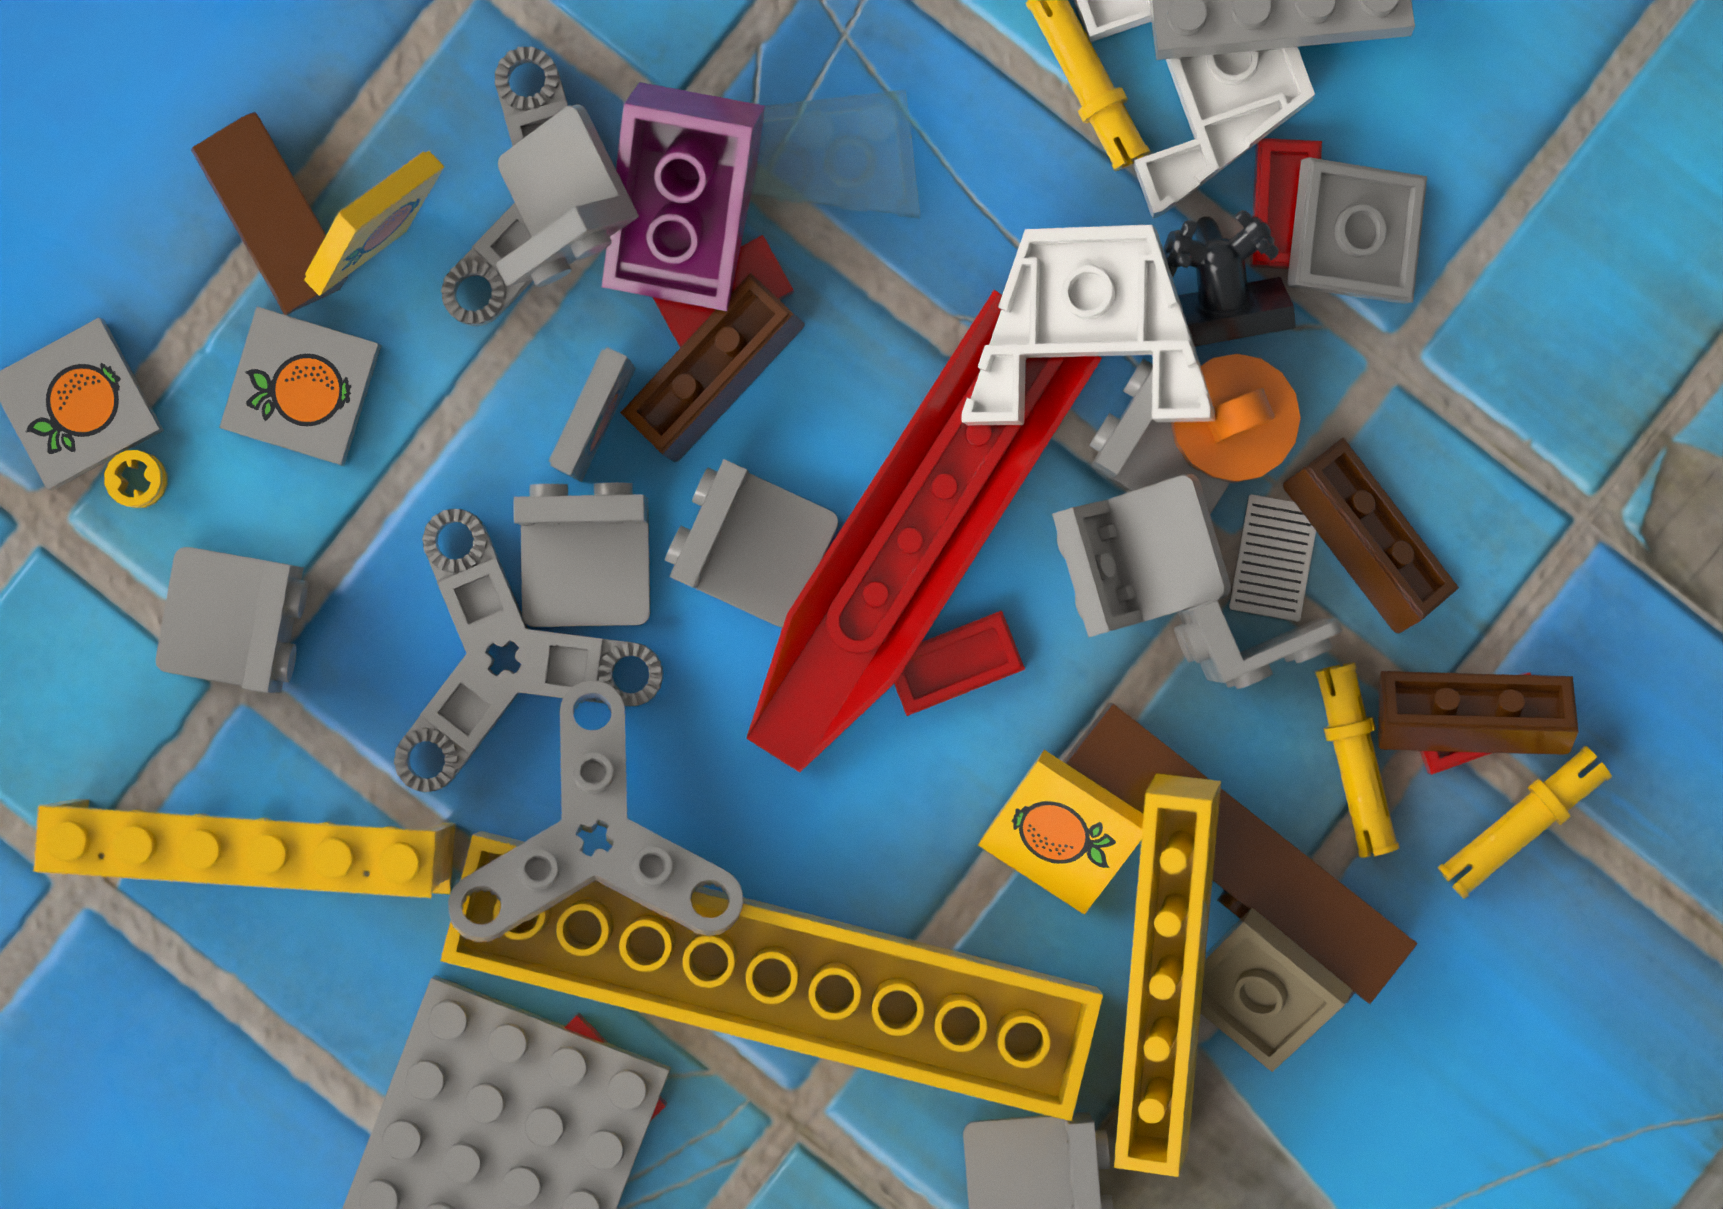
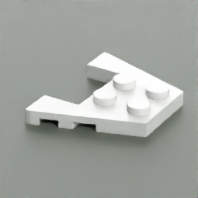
[1074,0,1315,219]
[962,225,1215,426]

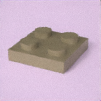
[1201,908,1353,1072]

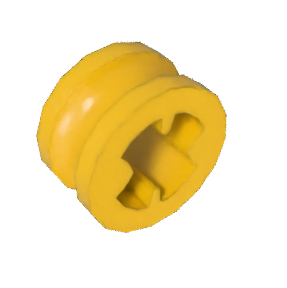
[104,450,168,508]

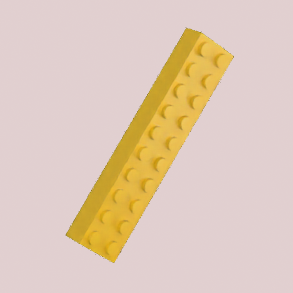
[440,831,1103,1121]

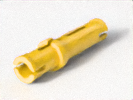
[1026,0,1151,171]
[1315,662,1399,858]
[1437,745,1612,899]

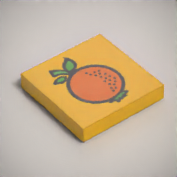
[304,151,445,296]
[978,750,1144,915]

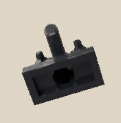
[1163,210,1296,347]

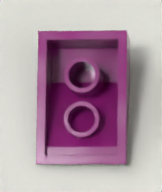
[601,82,765,311]

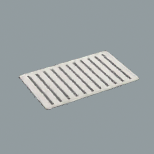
[1229,495,1316,621]

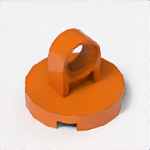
[1171,354,1301,483]

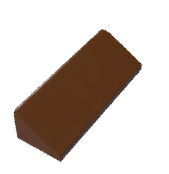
[191,112,348,316]
[620,273,805,462]
[1283,437,1459,633]
[1378,671,1579,755]

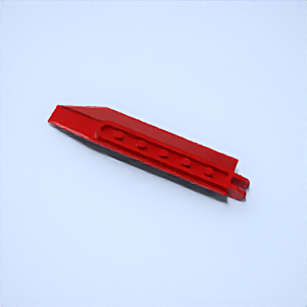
[746,290,1102,773]

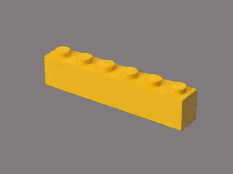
[1114,773,1221,1177]

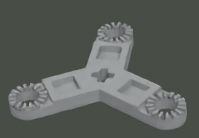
[441,46,568,326]
[394,509,664,792]
[448,681,743,942]

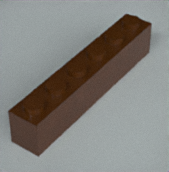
[1063,703,1418,1004]

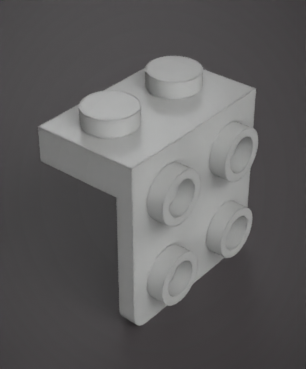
[496,104,639,287]
[1089,358,1230,514]
[665,459,838,627]
[1052,474,1231,637]
[513,483,650,627]
[156,547,308,693]
[1174,600,1342,689]
[963,1112,1113,1209]

